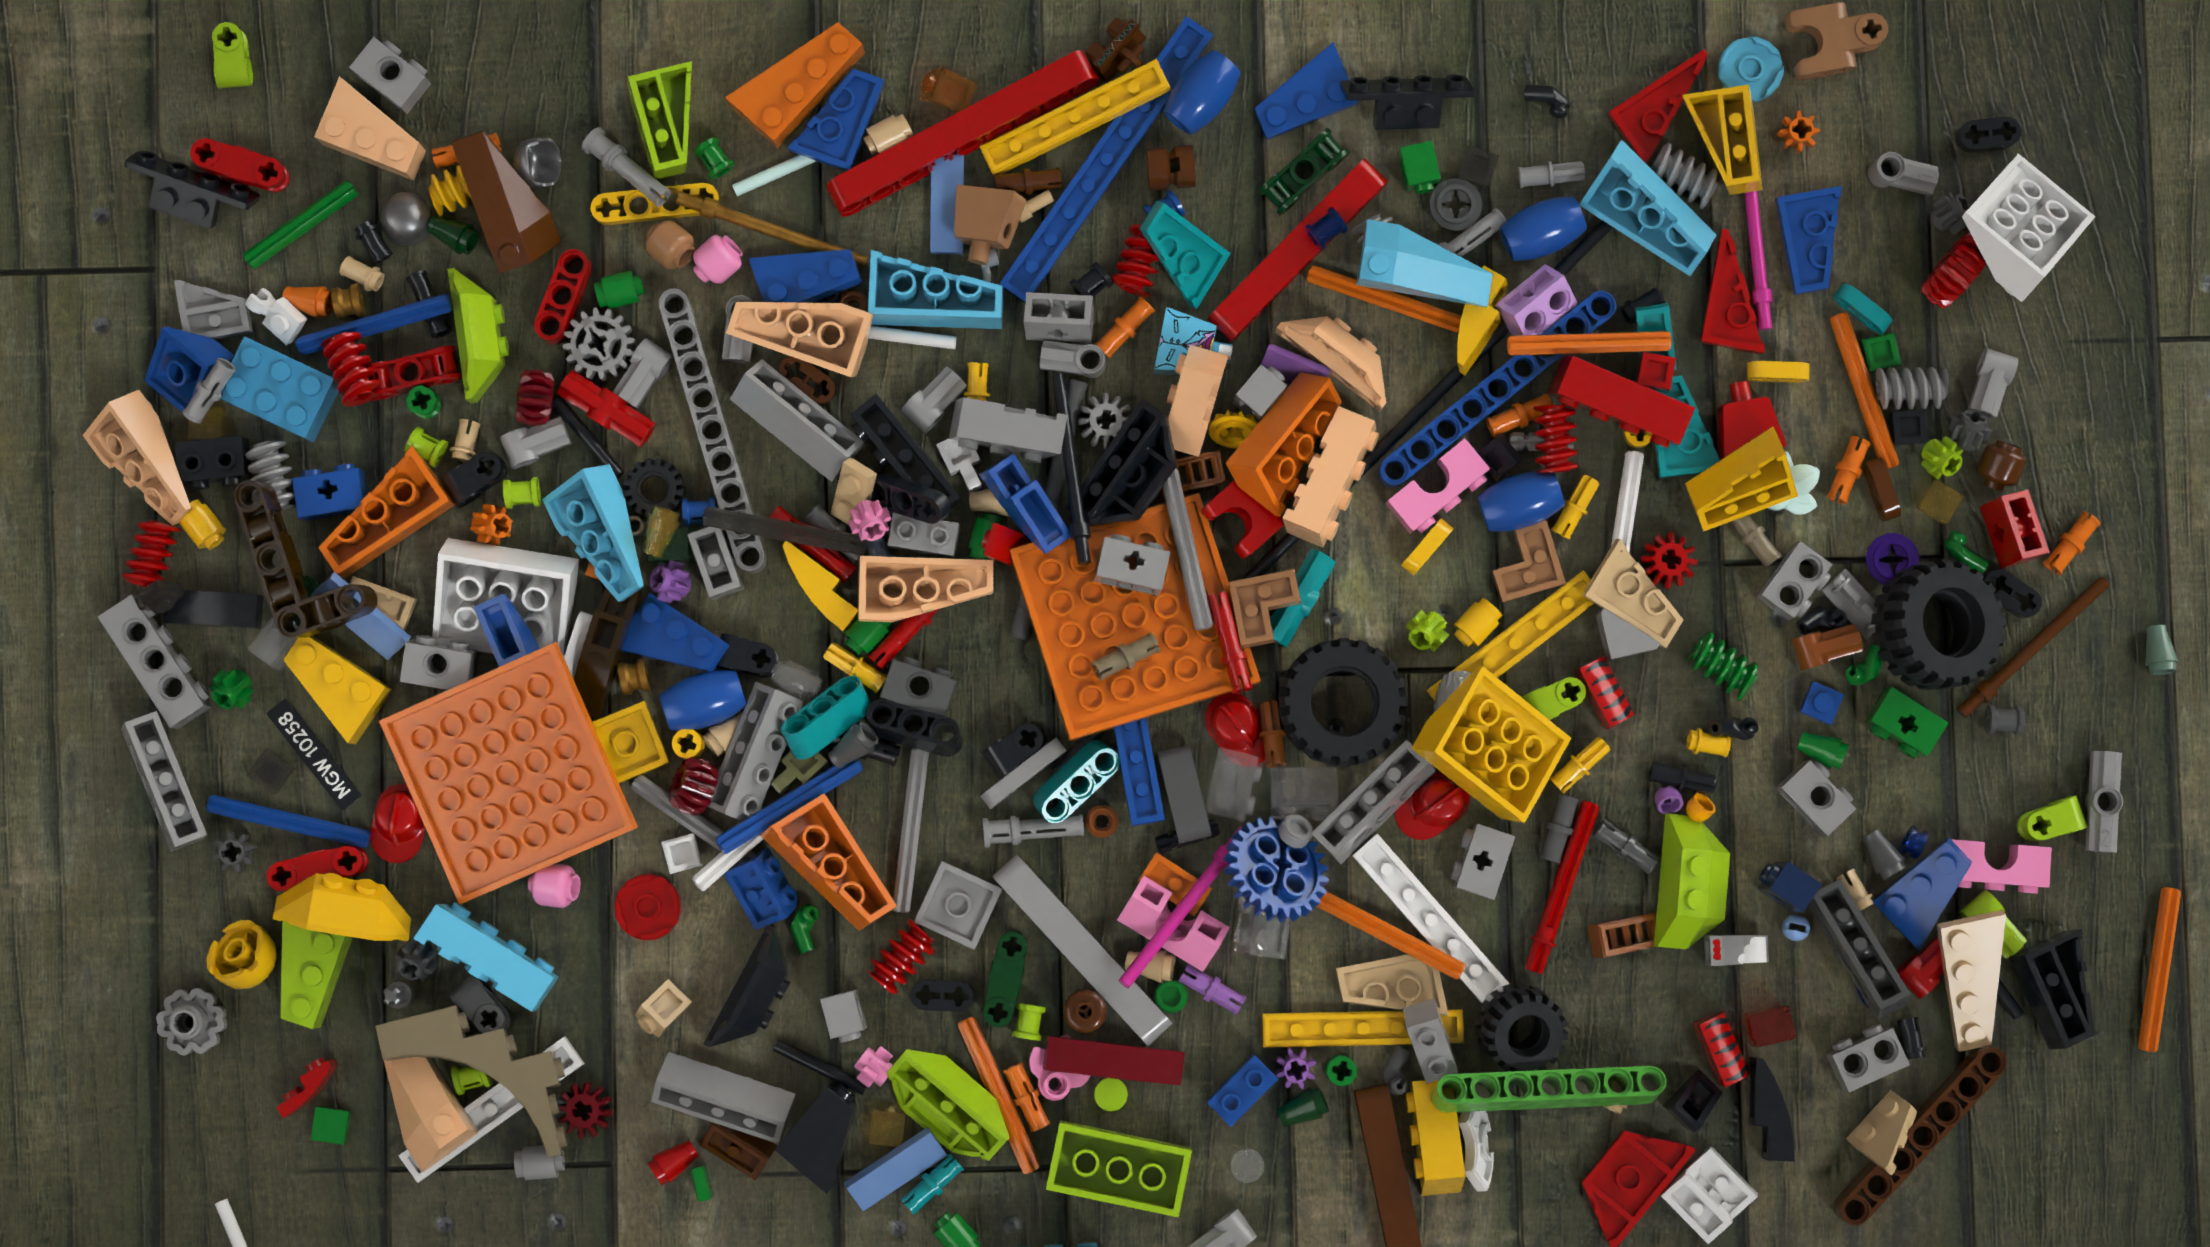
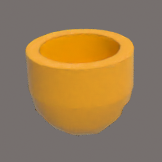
[1686,793,1716,822]

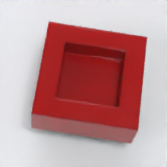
[1636,352,1676,392]

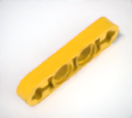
[590,183,720,225]

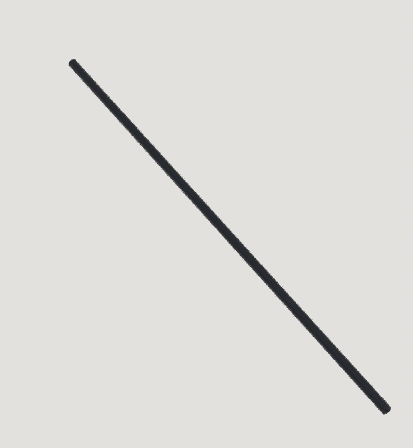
[1051,220,1613,773]

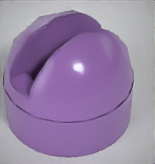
[1654,786,1684,815]

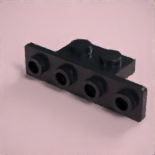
[1340,74,1475,130]
[124,151,260,229]

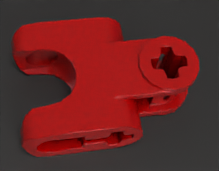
[1201,474,1301,559]

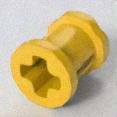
[672,729,705,759]

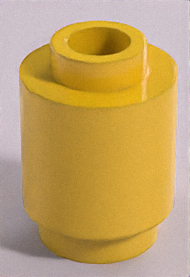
[179,499,226,550]
[1453,598,1502,647]

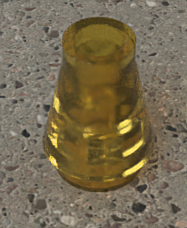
[643,506,680,558]

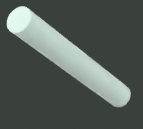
[732,155,816,197]

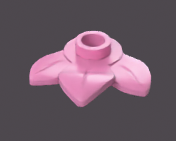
[1029,1034,1090,1101]

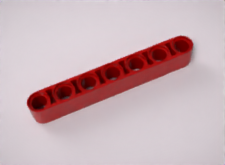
[1207,158,1389,342]

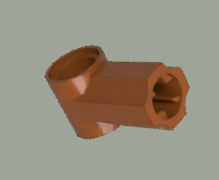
[1791,624,1863,671]

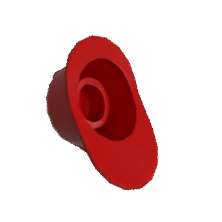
[1205,693,1266,767]
[1395,772,1470,840]
[371,784,425,863]

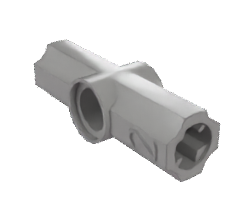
[2084,751,2123,853]

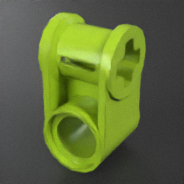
[212,22,253,89]
[1521,677,1586,720]
[2016,795,2087,841]

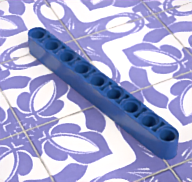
[1378,291,1616,488]

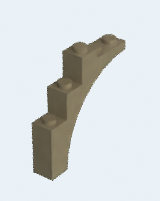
[375,1005,567,1159]

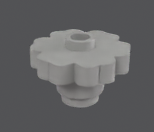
[156,987,227,1056]

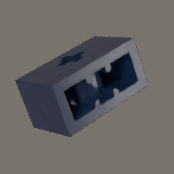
[1757,861,1822,912]

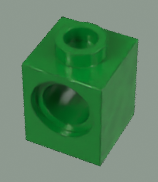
[1397,141,1441,195]

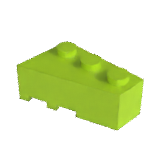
[627,61,692,180]
[281,921,353,1029]

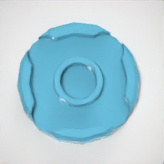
[1717,37,1784,102]

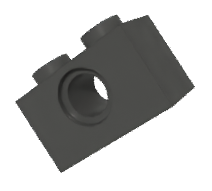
[880,656,958,716]

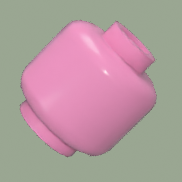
[693,235,743,284]
[528,863,581,908]

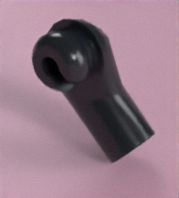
[1524,85,1570,118]
[1796,606,1847,635]
[1708,717,1759,741]

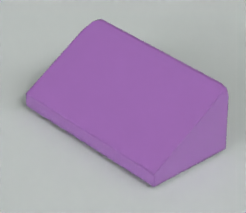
[1261,343,1330,384]

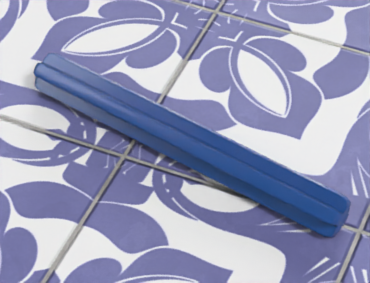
[296,294,453,355]
[716,759,863,854]
[207,795,371,848]

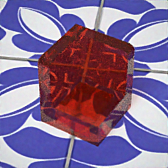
[1743,1005,1796,1048]

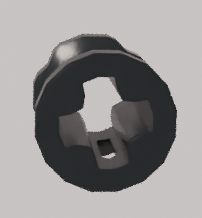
[1070,262,1113,297]

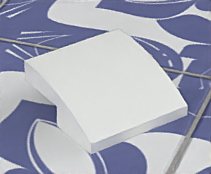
[1661,1145,1758,1244]

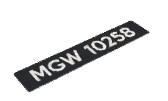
[267,699,362,810]

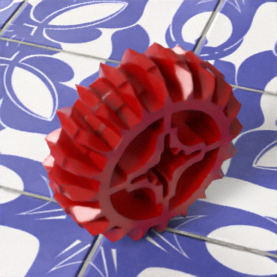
[1921,229,1987,309]

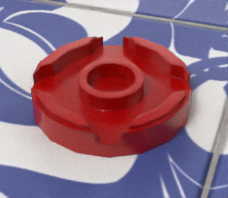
[614,874,682,941]

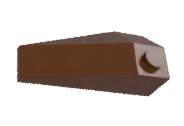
[451,130,562,273]

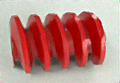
[1111,224,1161,298]
[321,332,380,407]
[1533,405,1578,473]
[121,519,181,592]
[866,919,936,995]

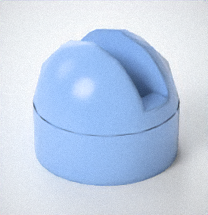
[1782,914,1810,941]

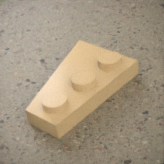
[1582,539,1683,648]
[1336,954,1449,1016]

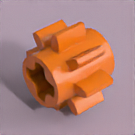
[1777,111,1820,154]
[470,504,513,545]

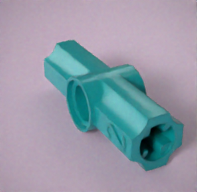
[1270,548,1336,648]

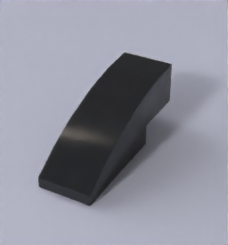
[163,590,264,629]
[1749,1057,1795,1162]

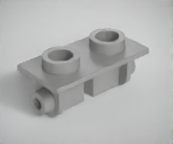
[1821,568,1878,640]

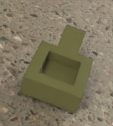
[771,751,828,796]

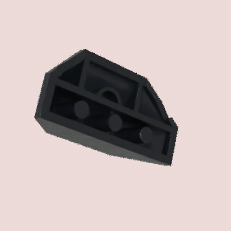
[1066,399,1177,526]
[703,925,791,1047]

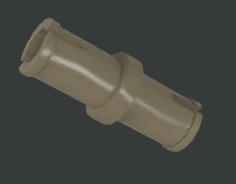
[1730,515,1782,568]
[1091,632,1161,681]

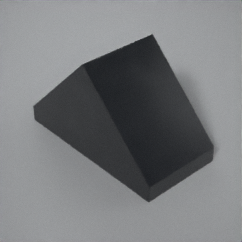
[1663,1069,1723,1133]

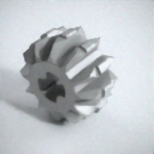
[1078,393,1131,450]

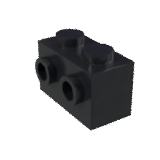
[175,435,252,490]

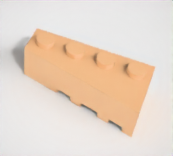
[1283,406,1379,548]

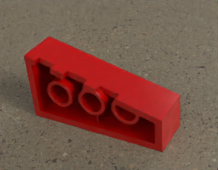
[1547,356,1695,448]

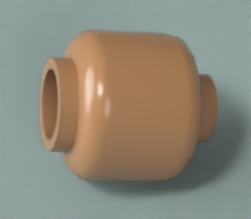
[645,220,695,270]

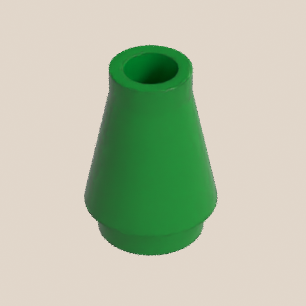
[1796,731,1849,770]

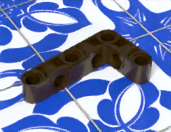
[234,480,378,638]

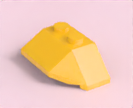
[273,873,411,941]

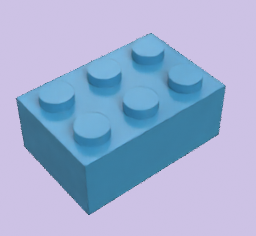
[221,336,338,443]

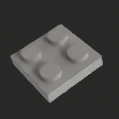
[914,861,1002,950]

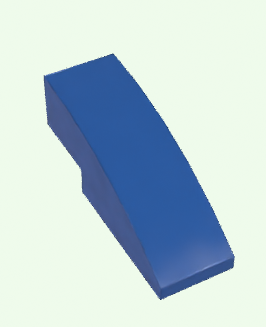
[979,453,1071,554]
[474,593,540,667]

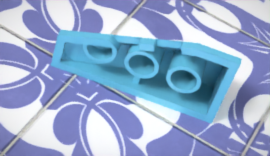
[1356,219,1493,307]
[542,464,644,602]

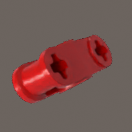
[190,138,290,193]
[364,345,462,401]
[266,846,369,891]

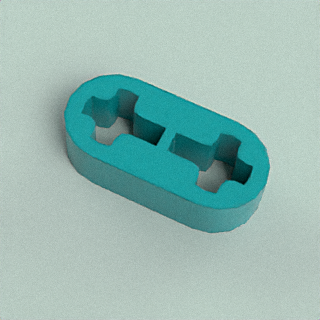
[1833,283,1893,335]

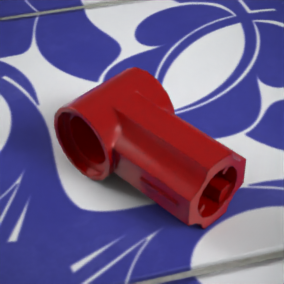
[1897,935,1944,999]

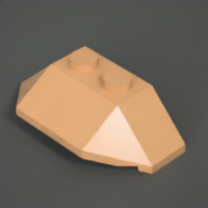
[1275,316,1386,412]

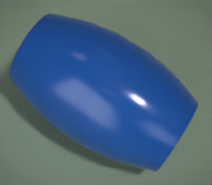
[1163,50,1241,135]
[1499,196,1587,261]
[1477,471,1565,532]
[659,670,747,731]

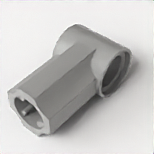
[1868,152,1939,196]
[722,295,753,364]
[613,338,674,409]
[1040,340,1106,378]
[1967,348,2019,418]
[901,366,967,434]
[500,417,572,469]
[1186,1208,1257,1247]

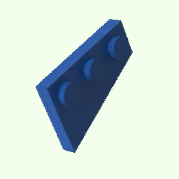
[1254,42,1358,141]
[788,68,885,171]
[1775,186,1842,295]
[621,593,730,672]
[1873,837,1972,950]

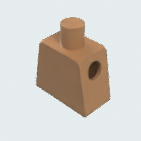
[954,184,1026,265]

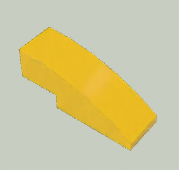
[1457,266,1508,376]
[782,540,858,632]

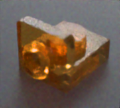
[920,67,977,113]

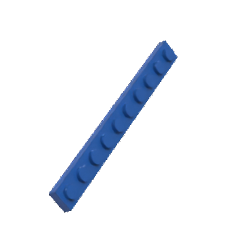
[999,16,1213,303]

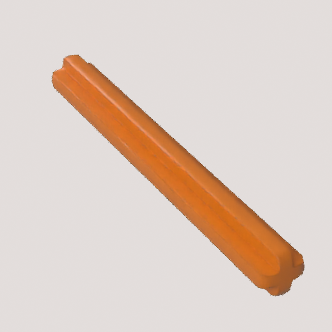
[1307,265,1462,333]
[1830,312,1899,469]
[1507,331,1672,356]
[2138,887,2181,1052]
[1316,892,1465,979]
[958,1016,1041,1174]

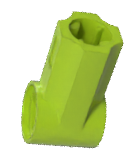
[1959,890,2027,959]

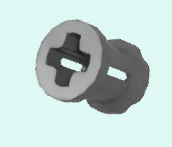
[1984,705,2025,736]

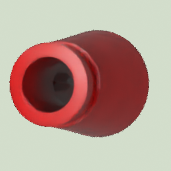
[647,1139,699,1186]

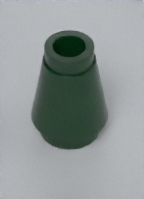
[427,215,479,255]
[1277,1087,1329,1127]

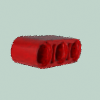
[534,249,593,345]

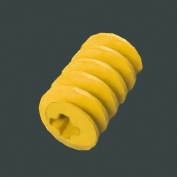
[428,165,471,216]

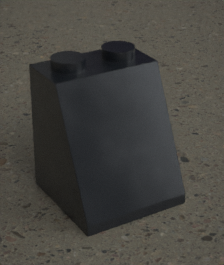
[775,1083,857,1194]

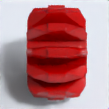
[1640,532,1698,589]

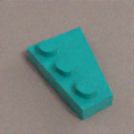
[1653,375,1722,478]

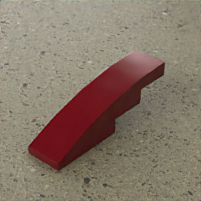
[1043,1036,1185,1086]

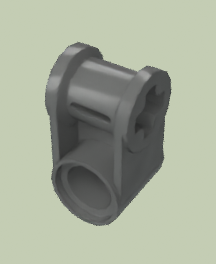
[449,975,511,1033]

